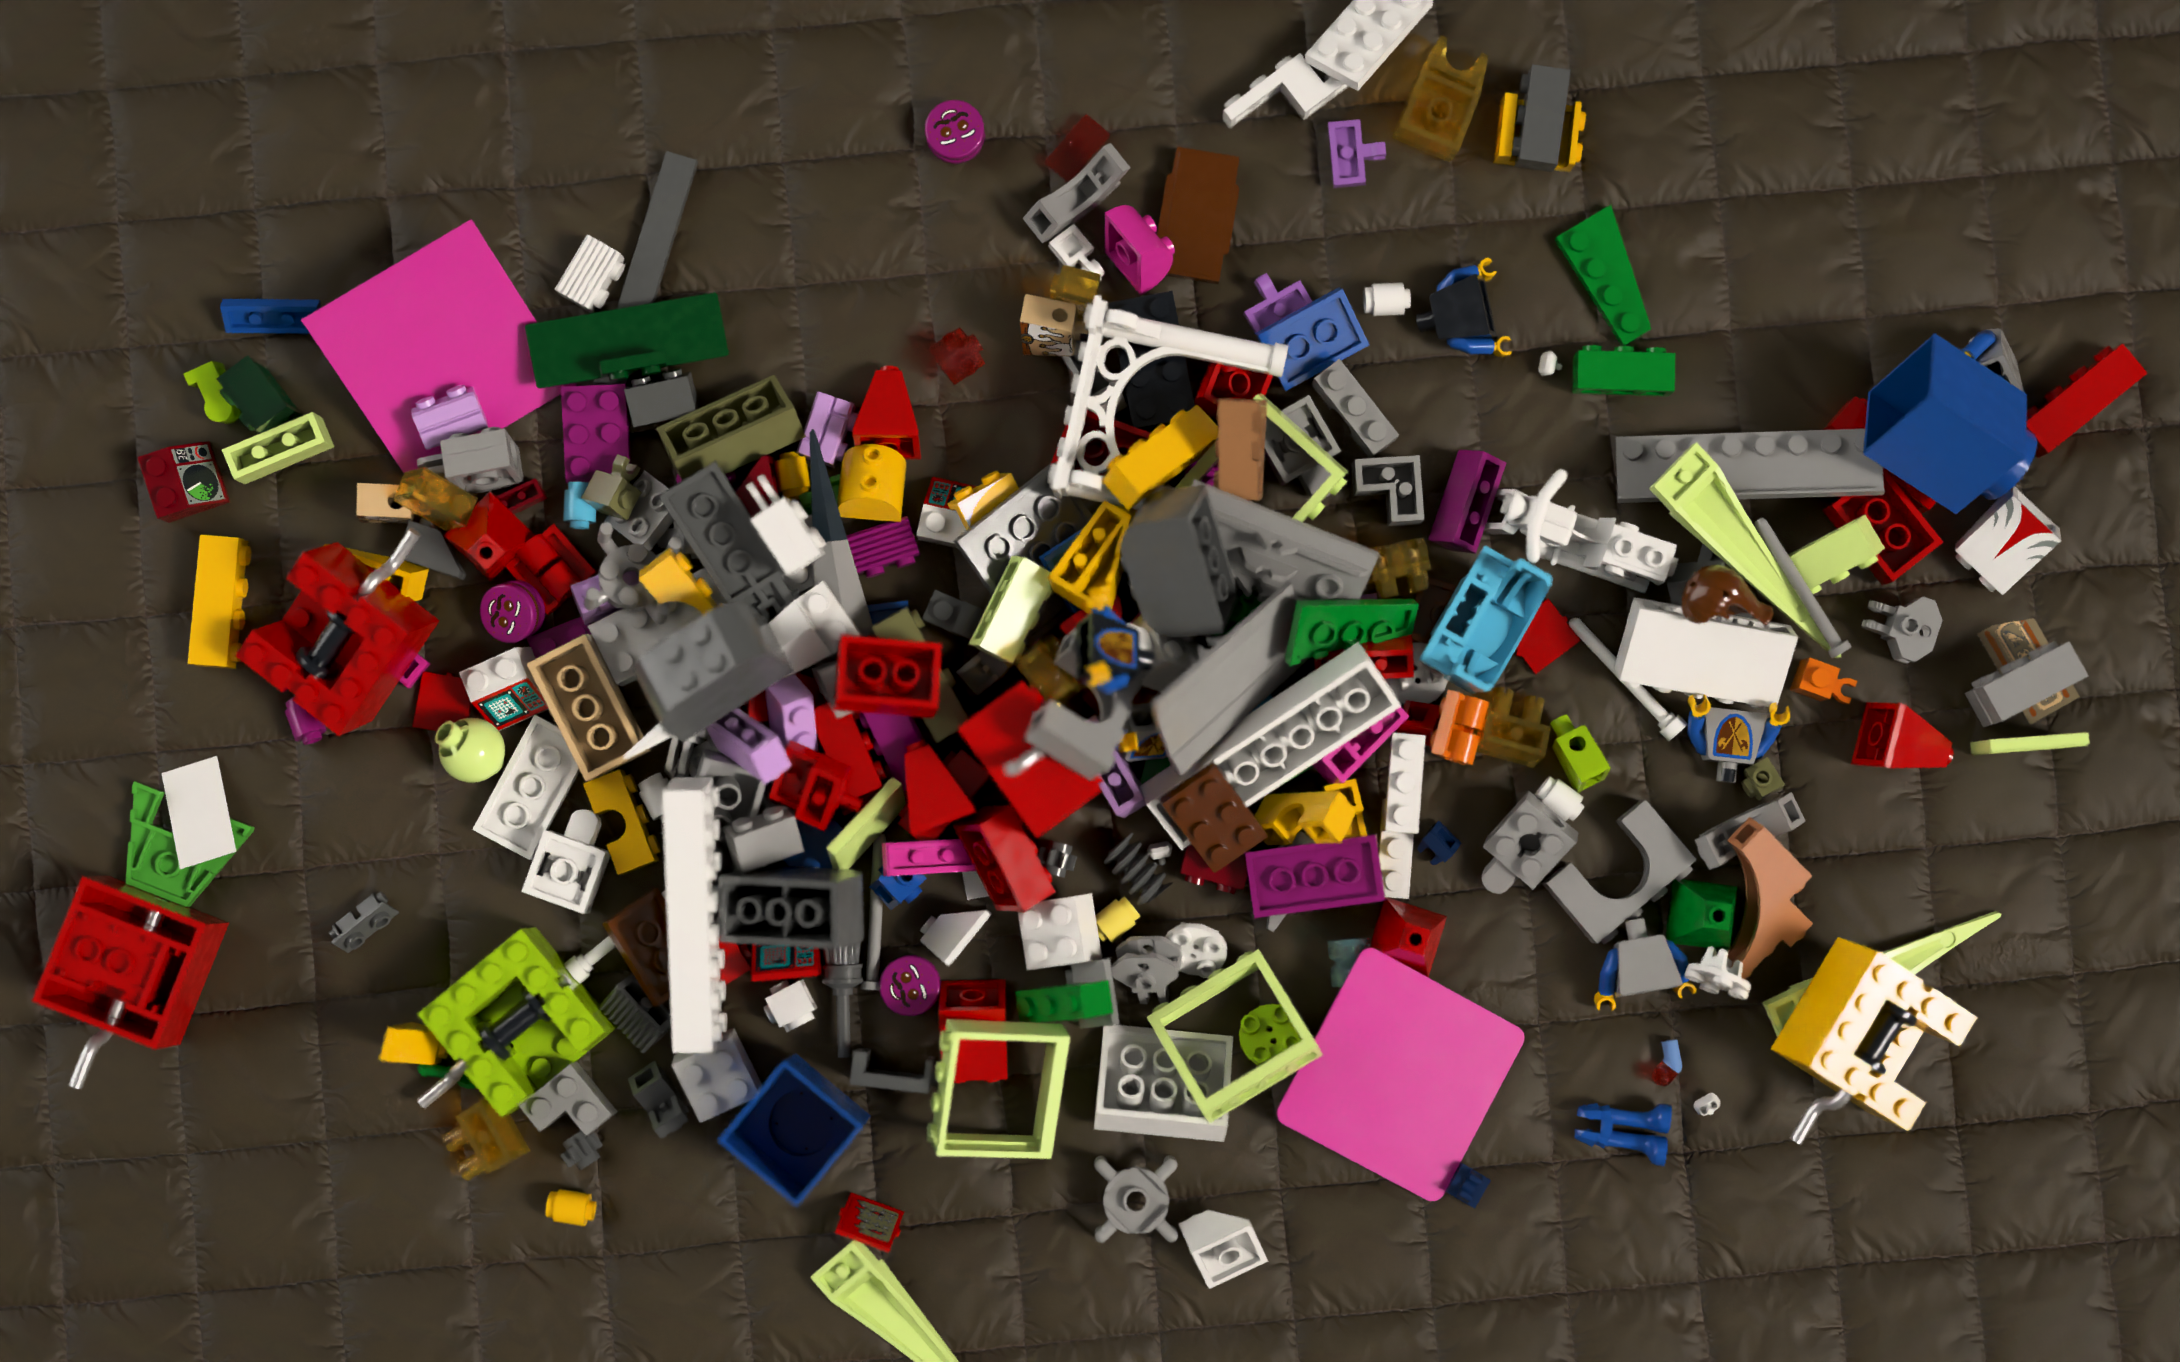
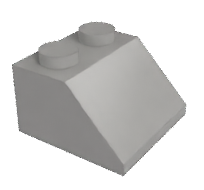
[1065,957,1119,1028]

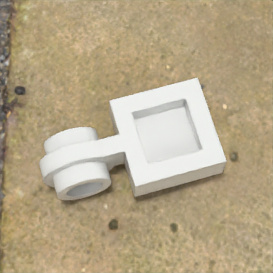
[1048,224,1105,286]

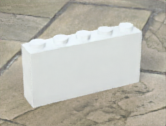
[1614,597,1798,710]

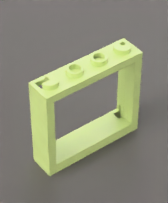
[1175,393,1348,522]
[1147,949,1323,1123]
[926,1019,1070,1159]

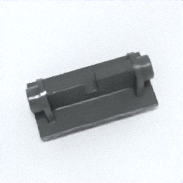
[329,891,399,953]

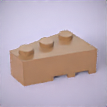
[1214,398,1267,501]

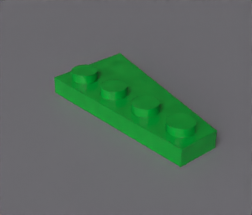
[1555,204,1652,346]
[1284,599,1419,666]

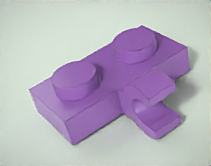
[1328,119,1386,188]
[1243,273,1312,335]

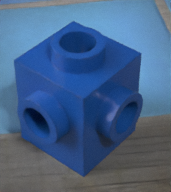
[869,866,927,910]

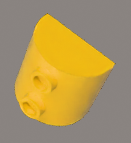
[837,444,906,522]

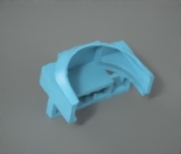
[1418,545,1552,694]

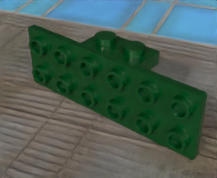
[525,293,729,389]

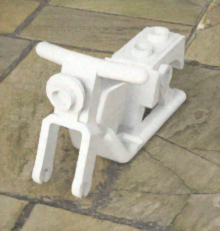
[1484,469,1678,593]

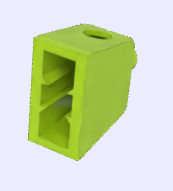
[1550,714,1611,793]

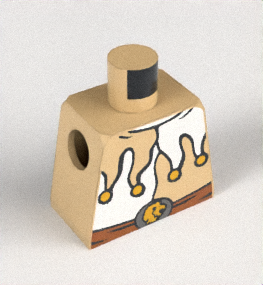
[1020,294,1089,356]
[356,483,433,523]

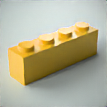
[1102,404,1219,510]
[188,535,251,669]

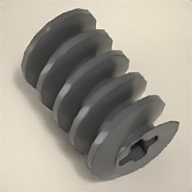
[1104,833,1173,905]

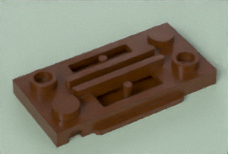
[1157,146,1240,284]

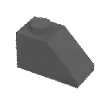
[404,518,466,581]

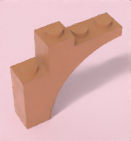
[1727,817,1813,980]

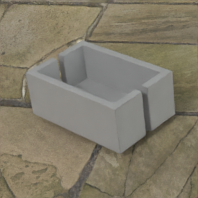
[1964,640,2089,727]

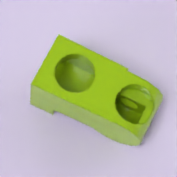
[183,361,241,424]

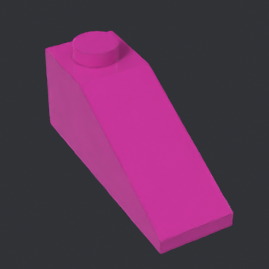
[1312,707,1410,784]

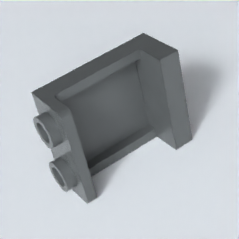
[850,1047,938,1094]

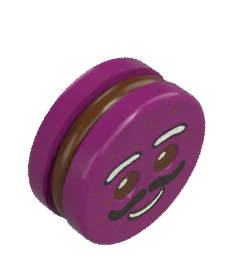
[925,100,985,164]
[480,580,545,643]
[879,955,941,1016]

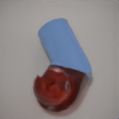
[1652,1039,1682,1086]

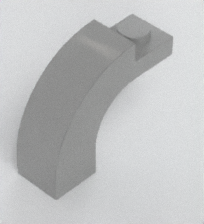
[1023,143,1130,243]
[1695,792,1806,870]

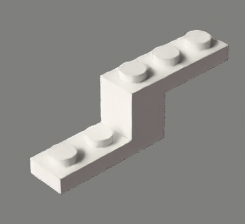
[1222,53,1348,128]
[1379,733,1425,899]

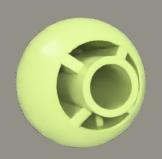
[435,718,505,783]

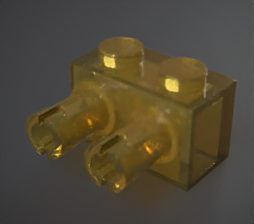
[1476,687,1551,768]
[442,1099,530,1181]

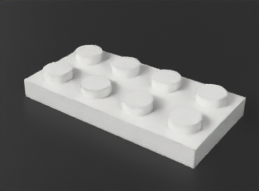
[1305,0,1433,91]
[472,715,580,860]

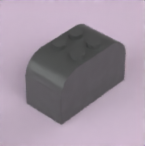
[1121,484,1240,637]
[634,602,794,742]
[718,866,864,949]

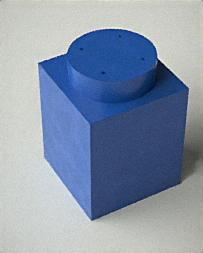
[1863,333,2037,514]
[718,1053,871,1206]

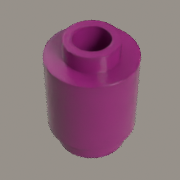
[285,698,327,745]

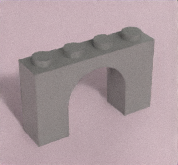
[1025,628,1143,781]
[1542,800,1697,944]

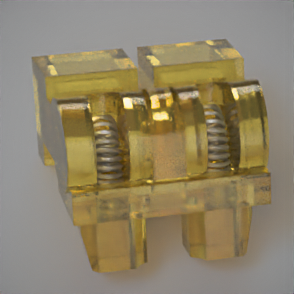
[1367,538,1431,599]

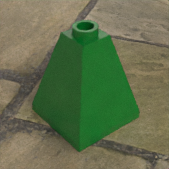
[1665,879,1738,951]

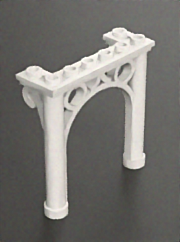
[1048,295,1289,510]

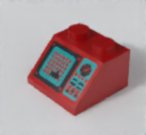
[751,944,823,982]

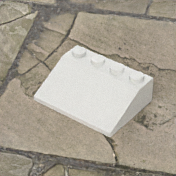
[1094,1025,1233,1142]

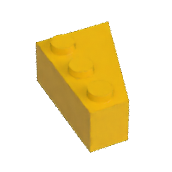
[1048,500,1133,614]

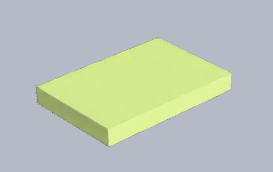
[1970,732,2090,755]
[827,777,906,869]

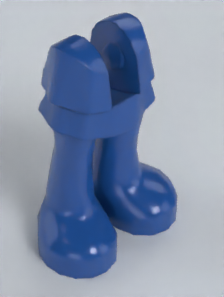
[1574,1103,1672,1166]

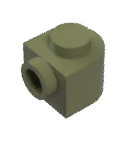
[1741,757,1785,801]

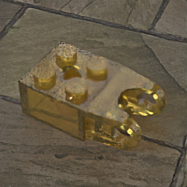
[1391,35,1488,162]
[1014,634,1089,708]

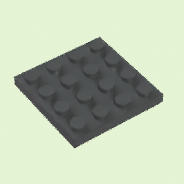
[953,463,1092,646]

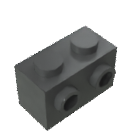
[624,368,700,427]

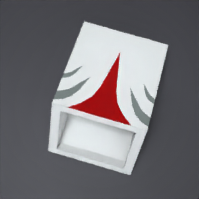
[1955,486,2061,595]

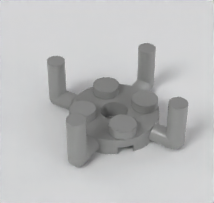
[584,522,682,624]
[1094,1155,1178,1243]

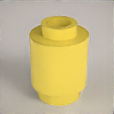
[1095,896,1141,943]

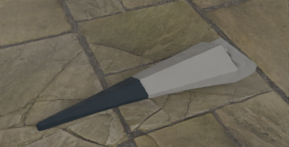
[809,429,877,694]

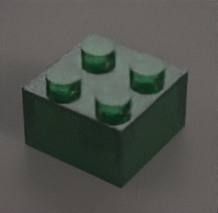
[216,355,304,434]

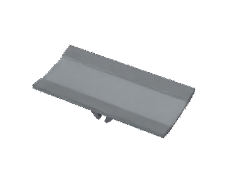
[1192,479,1379,606]
[1152,581,1311,775]

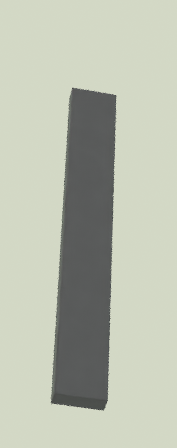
[593,151,698,386]

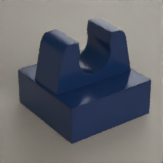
[1417,820,1462,865]
[1446,1162,1491,1209]

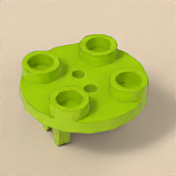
[1239,1004,1302,1066]

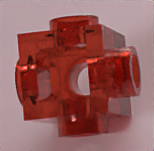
[928,327,986,385]

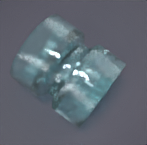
[1327,937,1370,987]

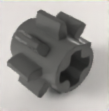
[1038,840,1077,878]
[560,1131,603,1171]

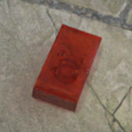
[1045,114,1110,183]

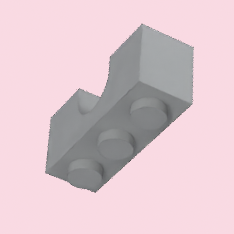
[1311,359,1399,458]

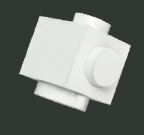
[764,979,817,1032]

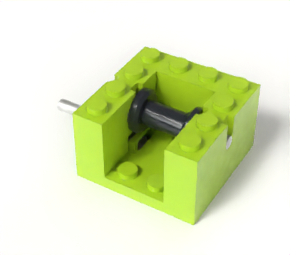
[417,927,617,1118]

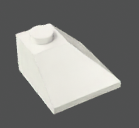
[920,909,992,966]
[1179,1210,1268,1289]

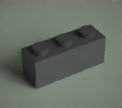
[1512,64,1571,172]

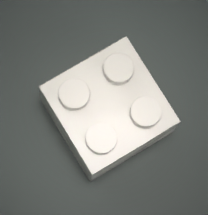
[1018,893,1102,970]
[671,1028,762,1123]

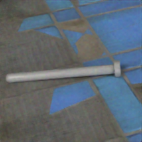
[1754,517,1852,658]
[861,834,886,990]

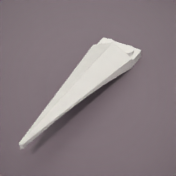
[623,581,862,759]

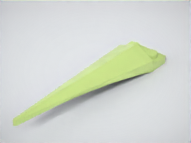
[1649,442,1841,658]
[1762,911,2001,1037]
[810,1240,959,1362]

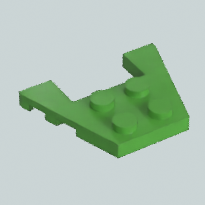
[126,781,255,907]

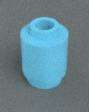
[563,482,596,529]

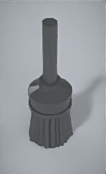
[822,941,863,1058]

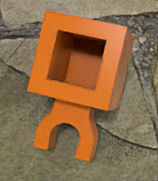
[1790,657,1857,705]

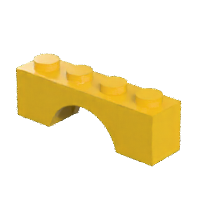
[639,547,723,615]

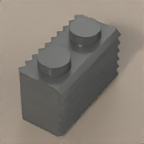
[599,973,672,1053]

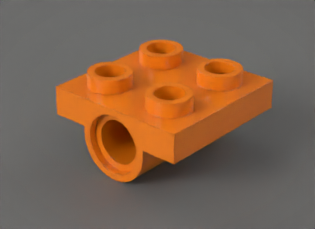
[1431,690,1489,766]

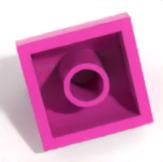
[1105,205,1175,295]

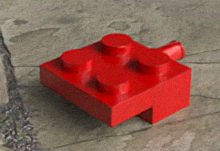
[768,740,863,831]

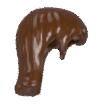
[1681,565,1774,626]

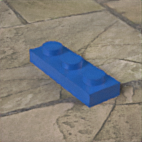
[220,299,321,334]

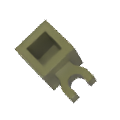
[581,454,642,520]

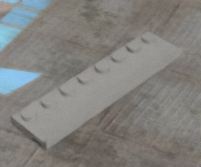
[1615,429,1884,503]

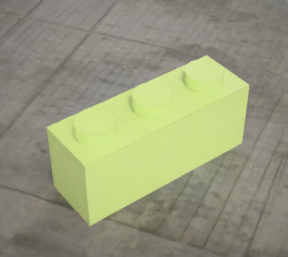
[222,412,334,484]
[1778,514,1884,594]
[969,556,1053,663]

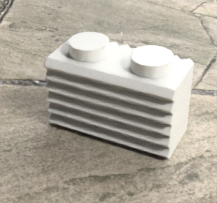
[555,234,625,313]

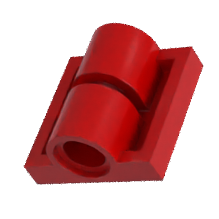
[505,524,598,615]

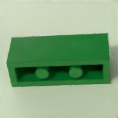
[1572,345,1675,397]
[1015,980,1114,1023]

